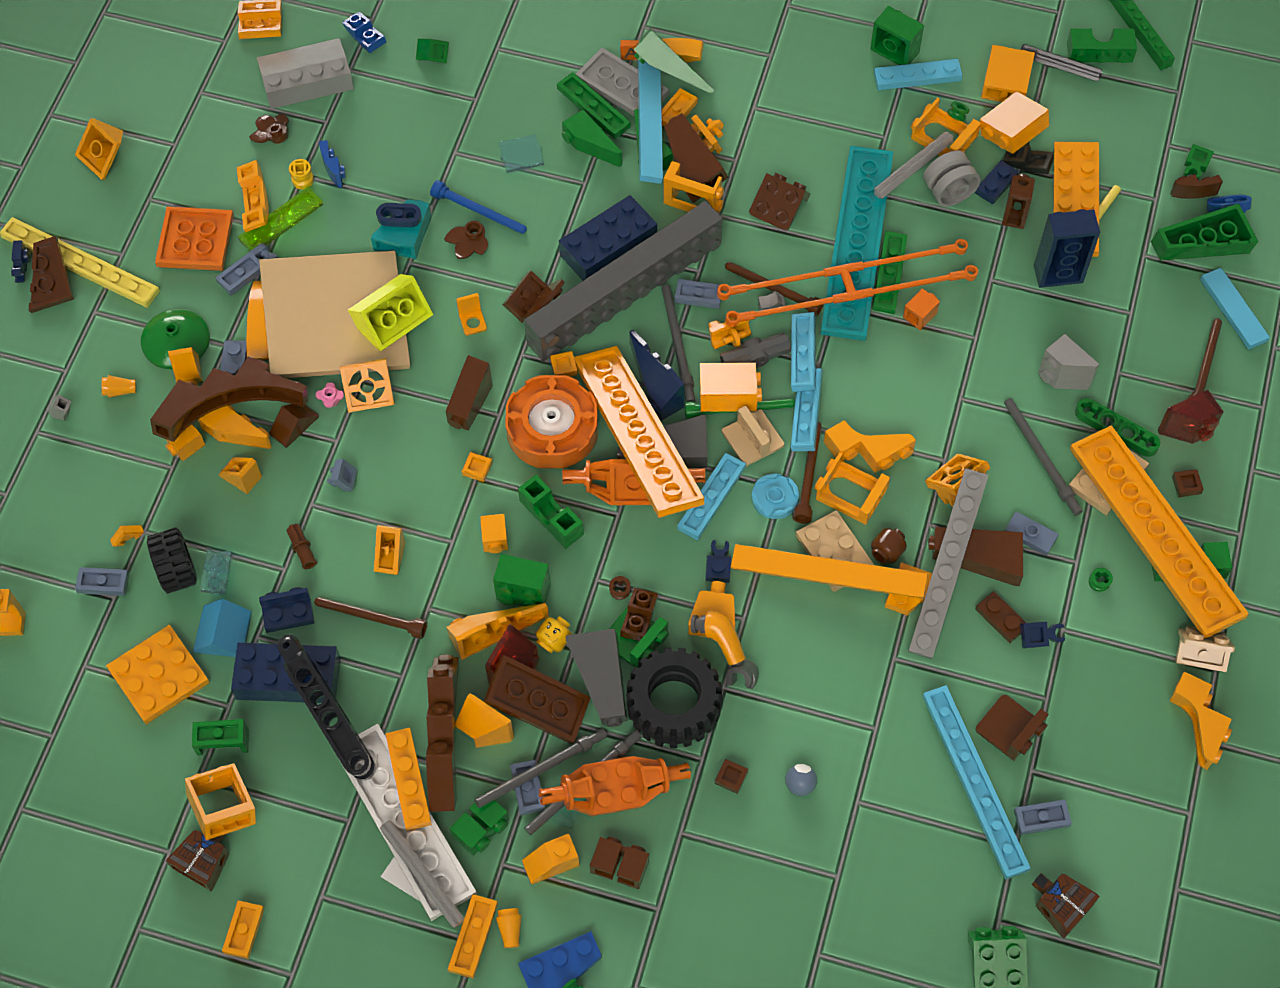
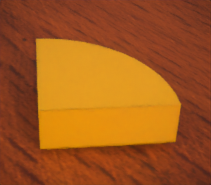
[110,525,144,547]

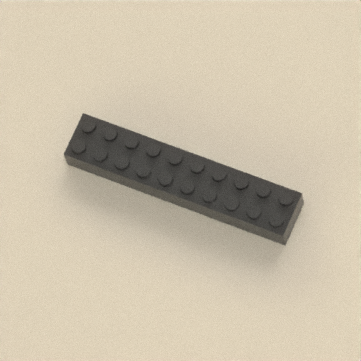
[524,201,723,362]

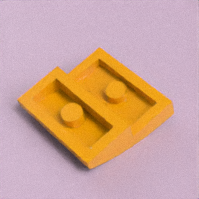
[238,0,282,39]

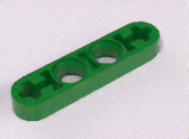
[1075,398,1160,457]

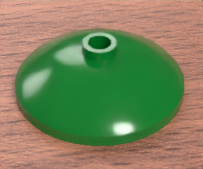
[141,309,210,370]

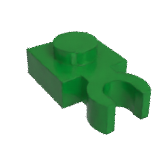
[1183,144,1214,180]

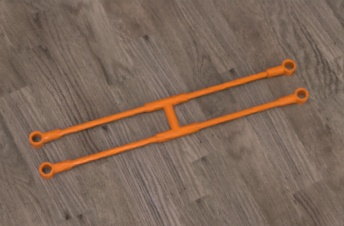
[717,239,978,327]

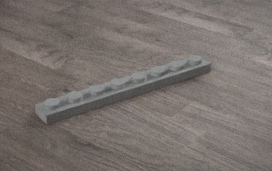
[909,468,989,659]

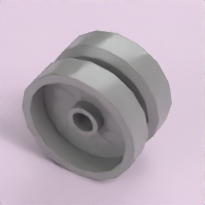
[923,151,981,207]

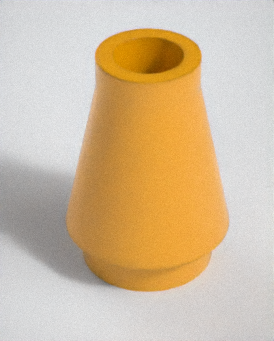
[101,375,136,398]
[496,908,522,948]

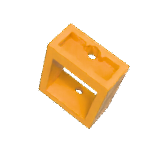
[185,763,256,840]

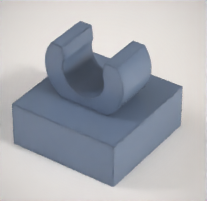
[327,459,357,491]

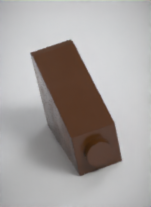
[446,355,493,431]

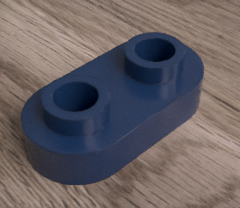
[376,203,422,228]

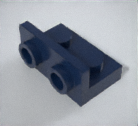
[259,587,315,633]

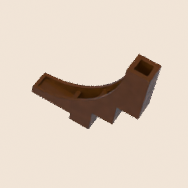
[150,356,308,442]
[426,654,459,812]

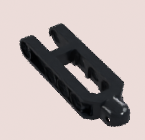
[278,634,376,781]

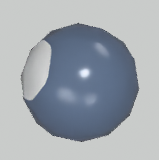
[785,764,817,796]

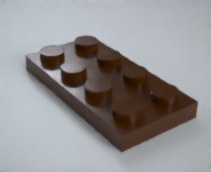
[483,655,591,744]

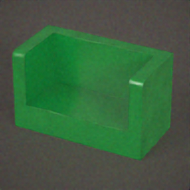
[192,719,249,756]

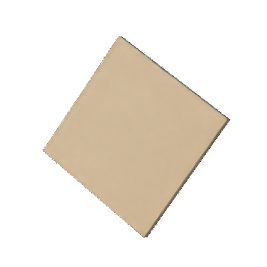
[259,251,410,378]

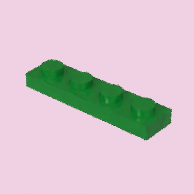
[557,72,631,139]
[872,231,907,314]

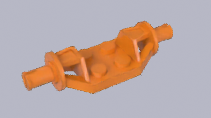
[562,459,705,505]
[538,756,691,817]

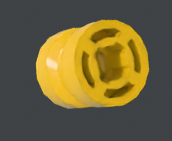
[289,159,314,190]

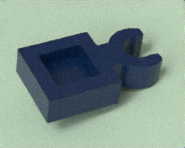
[11,240,31,283]
[705,540,731,583]
[1020,622,1065,648]

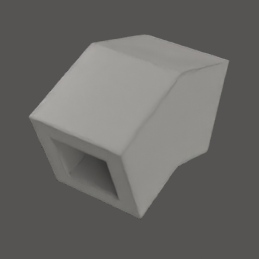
[758,291,786,315]
[48,394,71,421]

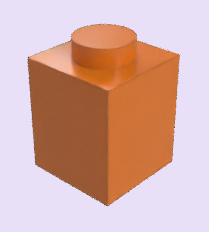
[903,288,940,331]

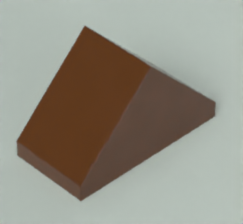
[269,404,319,449]

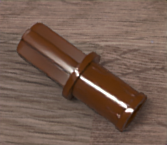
[286,524,317,570]

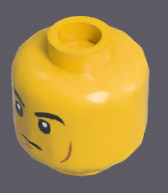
[536,616,572,654]

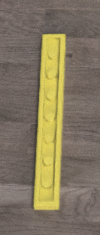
[0,217,160,308]

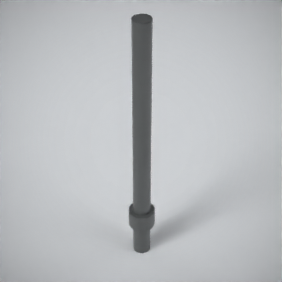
[662,285,696,402]
[1004,398,1083,516]
[474,728,607,808]
[524,729,642,836]

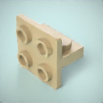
[722,406,784,467]
[1175,626,1235,672]

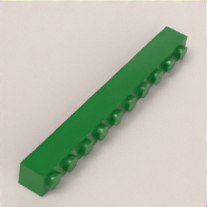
[1109,0,1175,70]

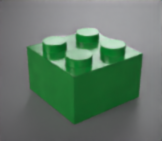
[870,6,924,65]
[493,554,551,607]

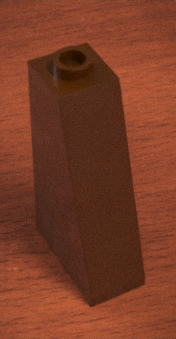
[664,113,729,203]
[928,527,1023,586]

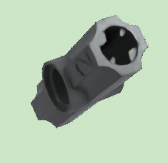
[720,333,791,368]

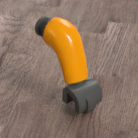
[690,611,759,689]

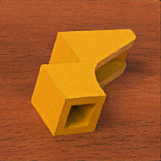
[824,420,916,473]
[1170,672,1232,770]

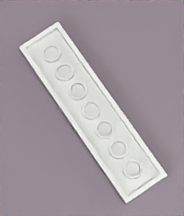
[335,724,477,921]

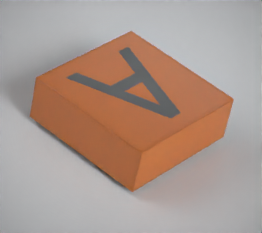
[620,40,639,60]

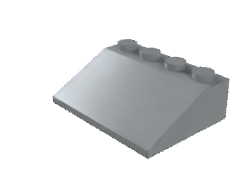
[257,38,354,109]

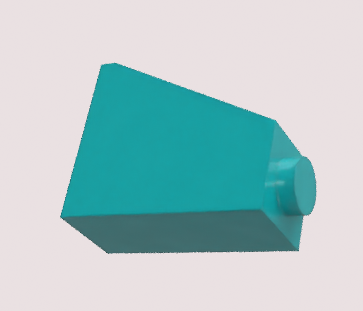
[371,199,431,259]

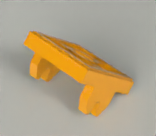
[340,358,394,413]
[925,454,990,506]

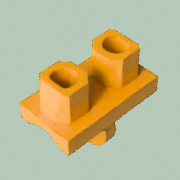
[691,115,724,154]
[708,317,752,349]

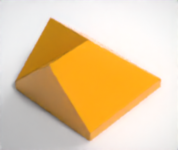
[75,118,123,180]
[455,693,514,748]

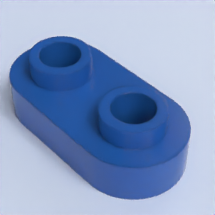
[1207,194,1252,213]

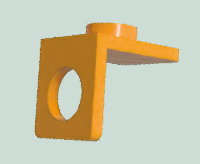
[456,293,487,336]

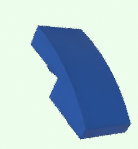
[342,12,386,53]
[319,140,346,188]

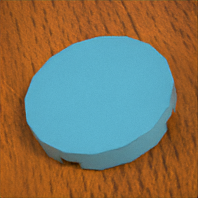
[751,473,799,519]

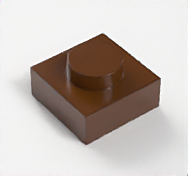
[1172,469,1204,498]
[715,759,749,794]

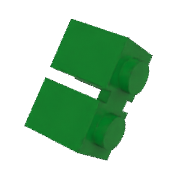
[449,792,509,856]

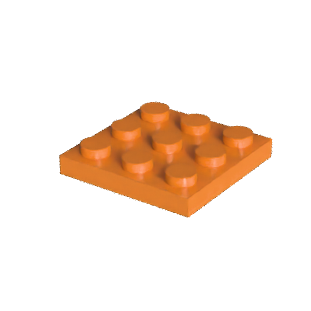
[155,207,234,271]

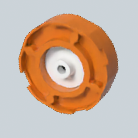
[505,375,598,469]

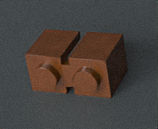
[590,837,649,889]

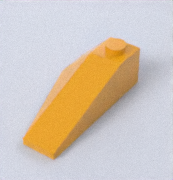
[446,603,549,660]

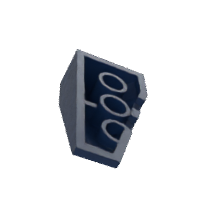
[629,330,685,421]

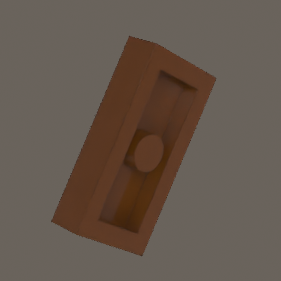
[975,591,1026,643]

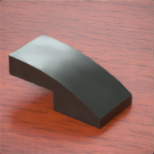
[1003,145,1054,175]

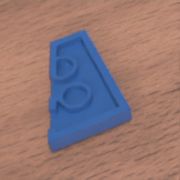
[518,931,602,988]

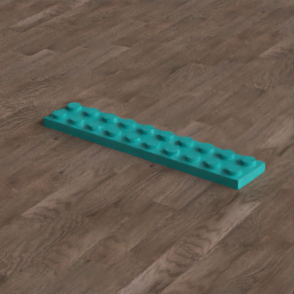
[820,146,894,341]

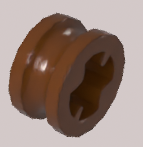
[609,576,631,600]

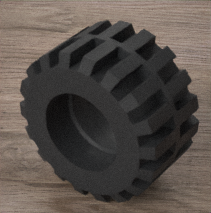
[147,527,197,594]

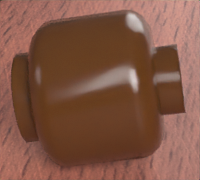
[871,528,907,564]

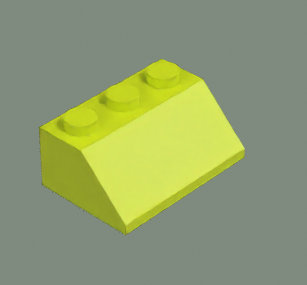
[348,274,433,351]

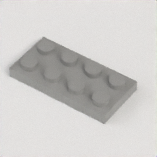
[576,48,669,116]

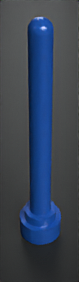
[430,180,527,234]

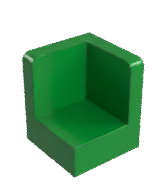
[416,39,449,63]

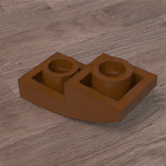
[1170,174,1223,199]
[620,588,658,641]

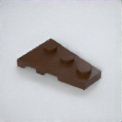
[29,236,74,313]

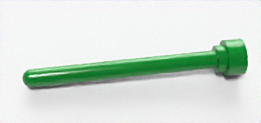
[684,398,795,420]

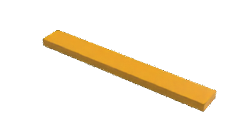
[731,544,928,599]

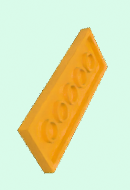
[1053,142,1099,257]

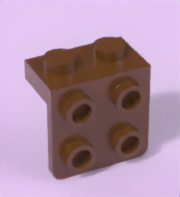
[749,172,810,231]
[502,270,565,323]
[975,695,1049,761]

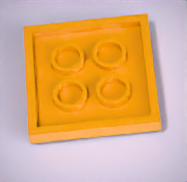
[106,625,210,725]

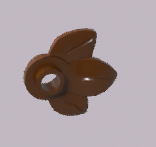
[249,113,289,144]
[444,221,488,259]

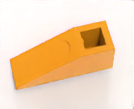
[198,405,272,449]

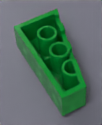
[1151,203,1258,261]

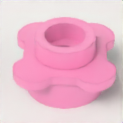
[316,383,344,408]

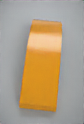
[237,160,269,232]
[246,281,269,360]

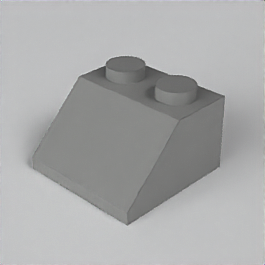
[1038,334,1099,390]

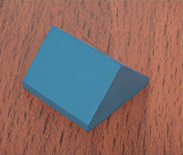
[193,599,252,657]

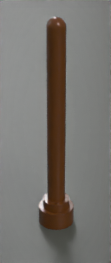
[725,262,824,317]
[1186,318,1222,412]
[792,422,822,524]
[314,597,428,639]

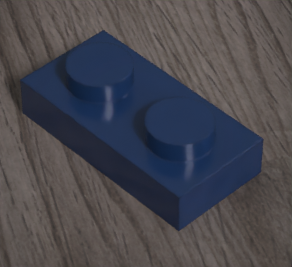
[975,160,1019,204]

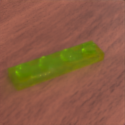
[238,187,323,251]

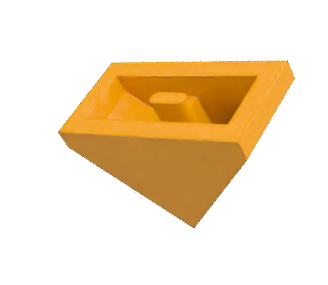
[218,457,262,494]
[374,525,405,575]

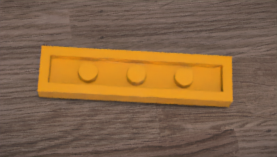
[385,727,432,831]

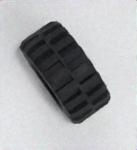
[626,647,722,748]

